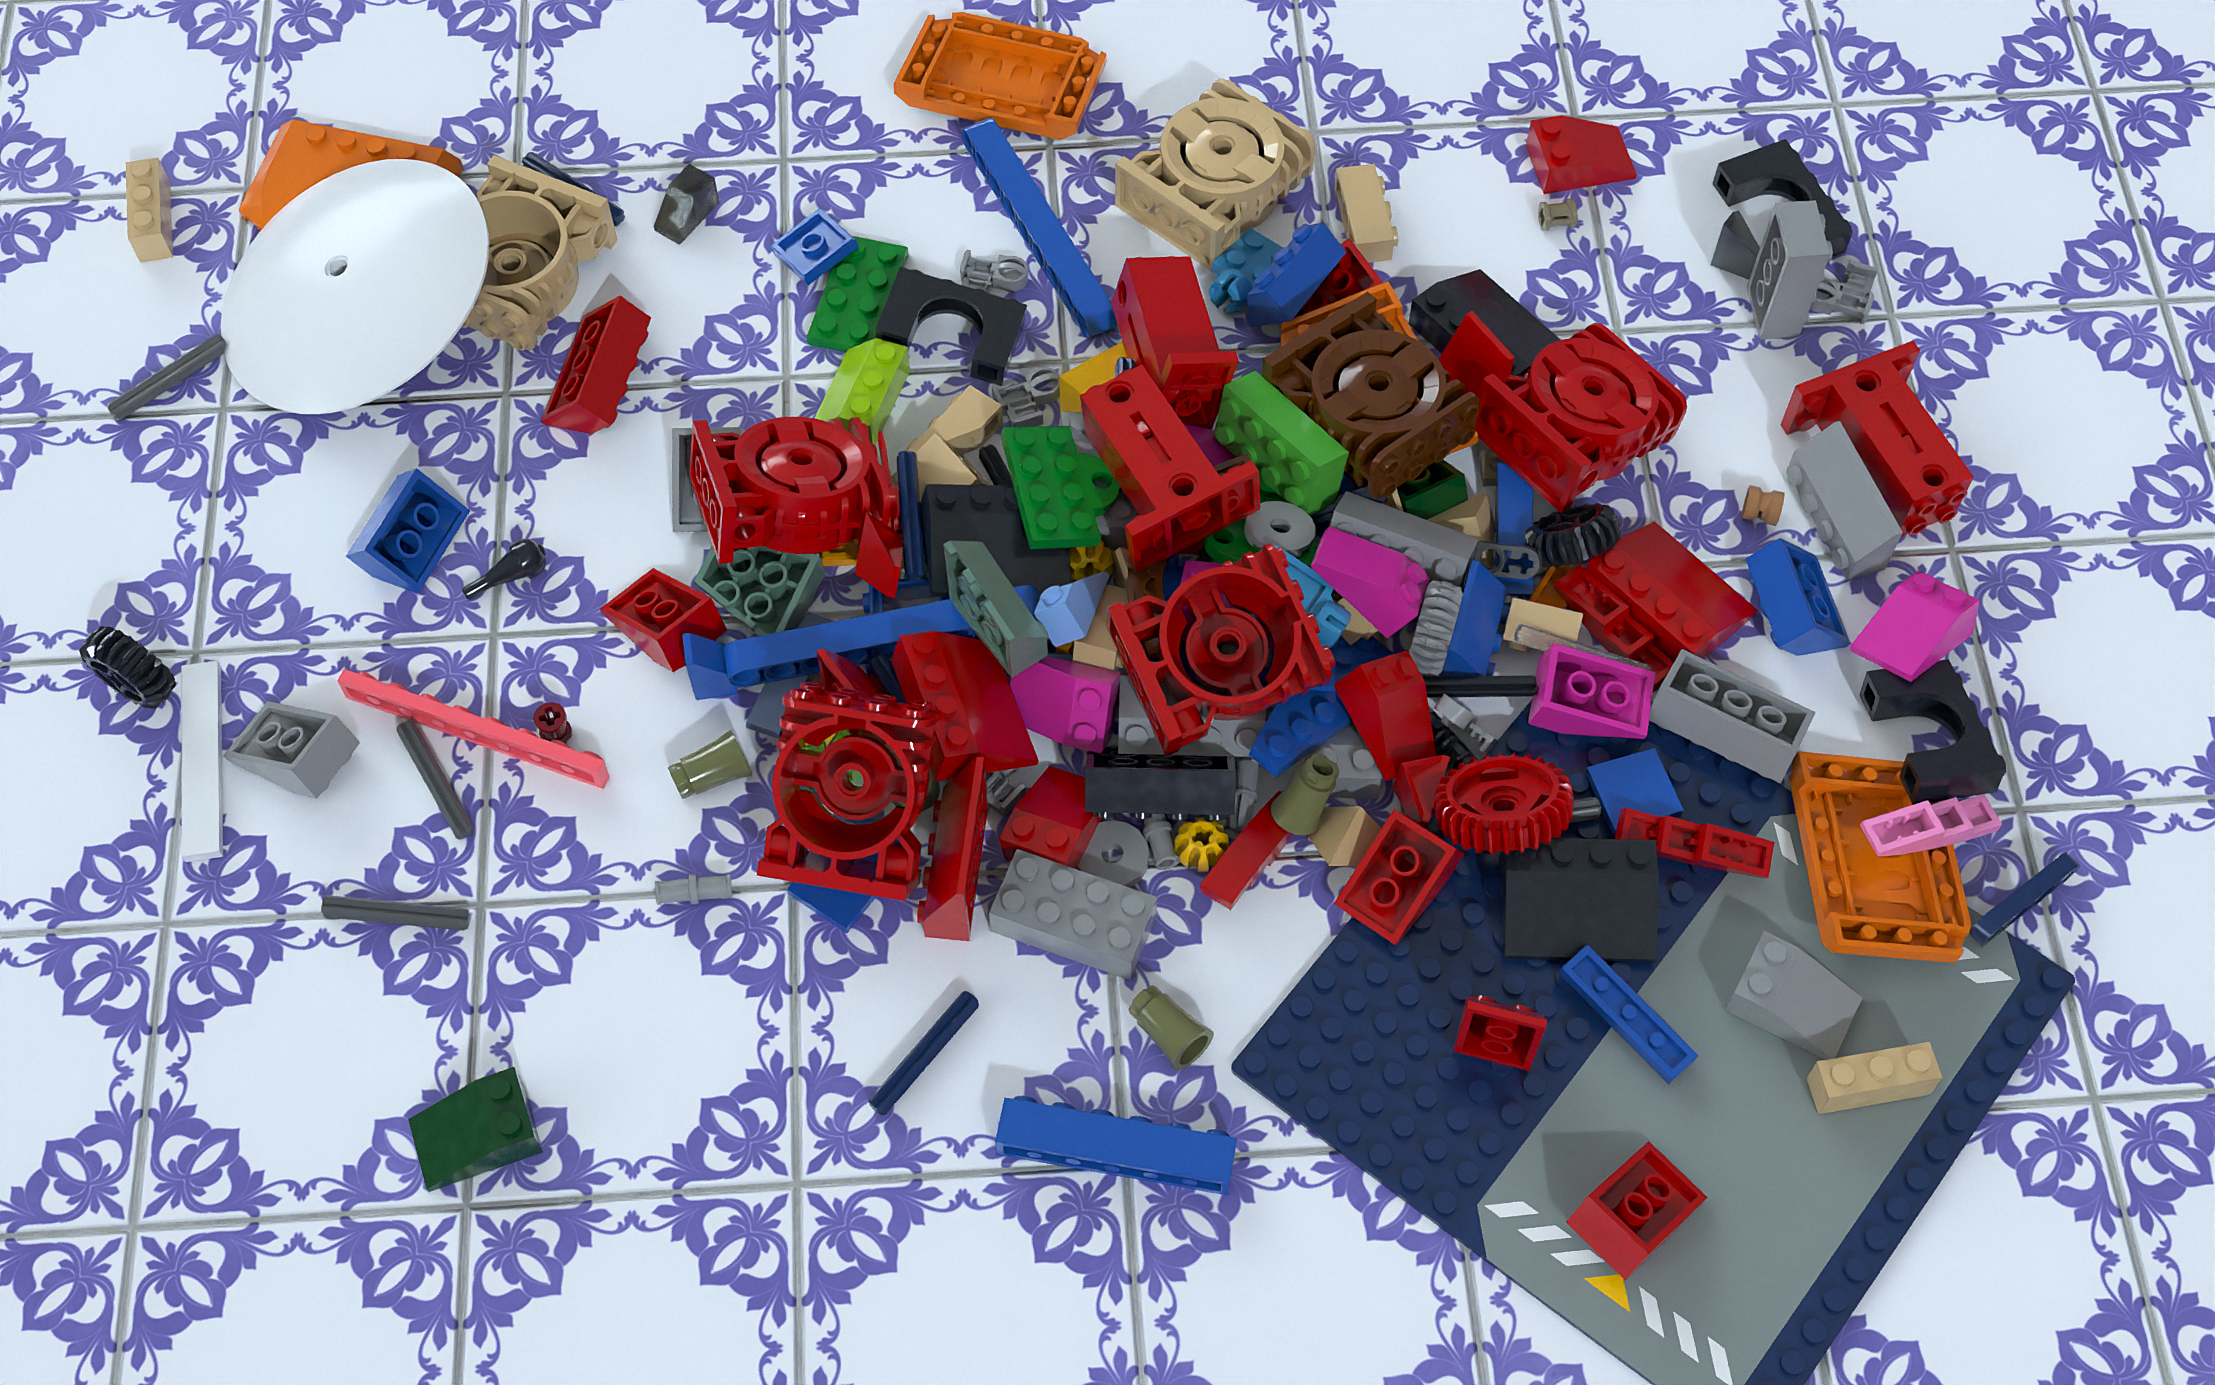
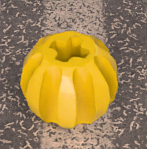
[1069,540,1114,582]
[1174,817,1229,872]

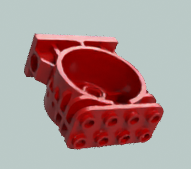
[1475,323,1687,513]
[689,417,896,564]
[1106,543,1335,757]
[757,682,939,901]

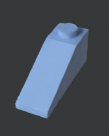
[1034,571,1109,647]

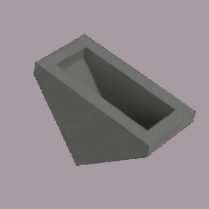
[1710,210,1760,280]

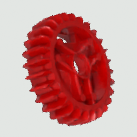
[1434,752,1574,856]

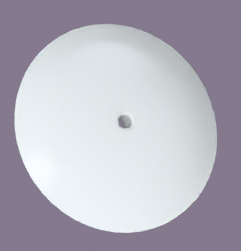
[221,159,490,414]

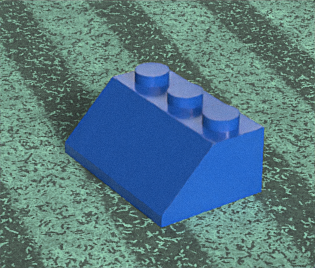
[1247,222,1346,327]
[345,468,470,593]
[1746,538,1851,656]
[1440,560,1511,676]

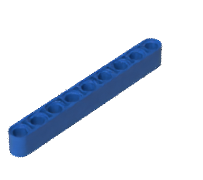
[961,117,1118,339]
[723,585,1040,687]

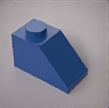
[682,633,738,700]

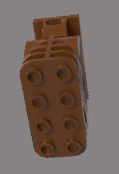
[1262,291,1480,499]

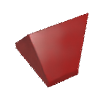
[854,512,903,598]
[1392,755,1450,828]

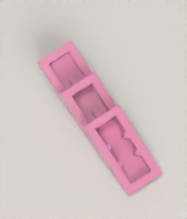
[1860,794,2002,857]

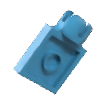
[1209,227,1283,313]
[1237,545,1352,649]

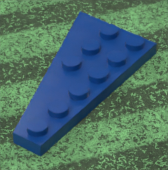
[1248,636,1394,778]

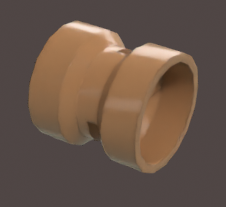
[1741,485,1785,526]

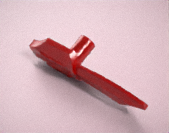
[878,431,901,533]

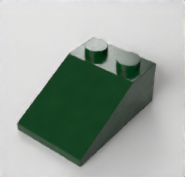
[1397,459,1468,520]
[408,1067,543,1192]

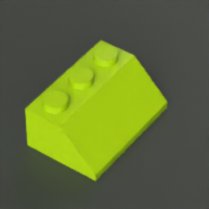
[815,338,910,445]

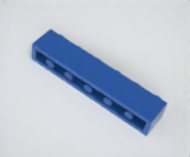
[995,1096,1237,1196]

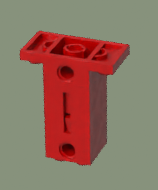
[1111,256,1239,430]
[1780,340,1974,536]
[1080,364,1260,573]

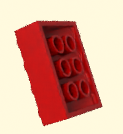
[1586,521,1758,662]
[891,631,1039,781]
[917,757,989,941]

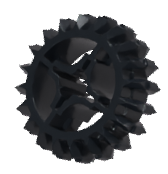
[1524,503,1621,568]
[79,626,176,709]

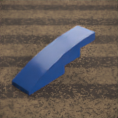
[1494,463,1533,597]

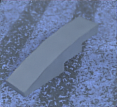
[746,612,834,739]

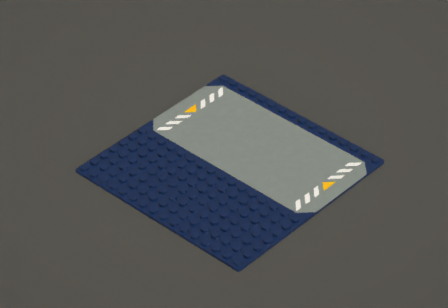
[1231,699,2075,1385]

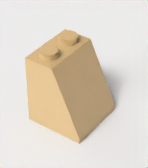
[891,433,990,502]

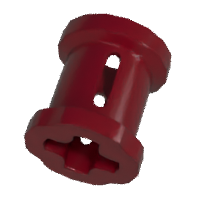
[533,702,572,744]

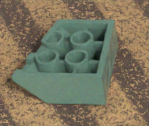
[943,540,1049,678]
[694,546,825,636]

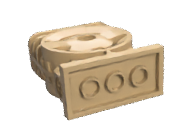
[1115,78,1315,271]
[462,155,618,351]

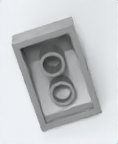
[672,427,746,532]
[223,701,360,799]
[1305,722,1381,799]
[1725,931,1863,1060]

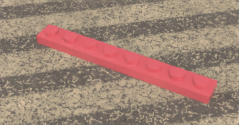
[337,669,610,789]

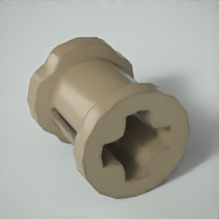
[1538,198,1578,231]

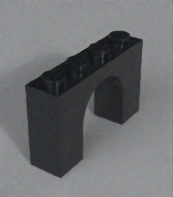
[1712,139,1853,257]
[875,267,1027,386]
[1859,659,2006,805]

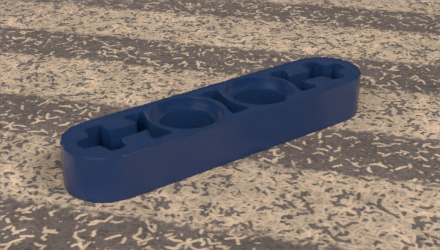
[1969,852,2080,947]

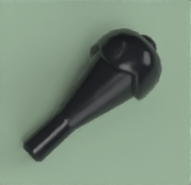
[462,539,546,600]

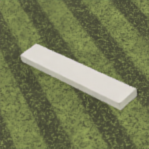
[181,660,223,862]

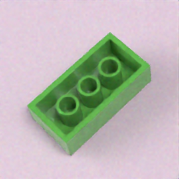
[1213,371,1349,516]

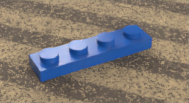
[1558,945,1699,1084]

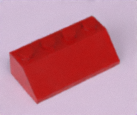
[540,296,651,434]

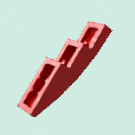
[1554,564,1674,692]
[1199,791,1293,910]
[1615,808,1775,879]

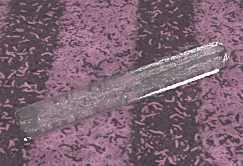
[1514,624,1651,671]

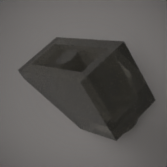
[653,164,720,245]

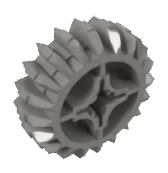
[1409,580,1463,677]

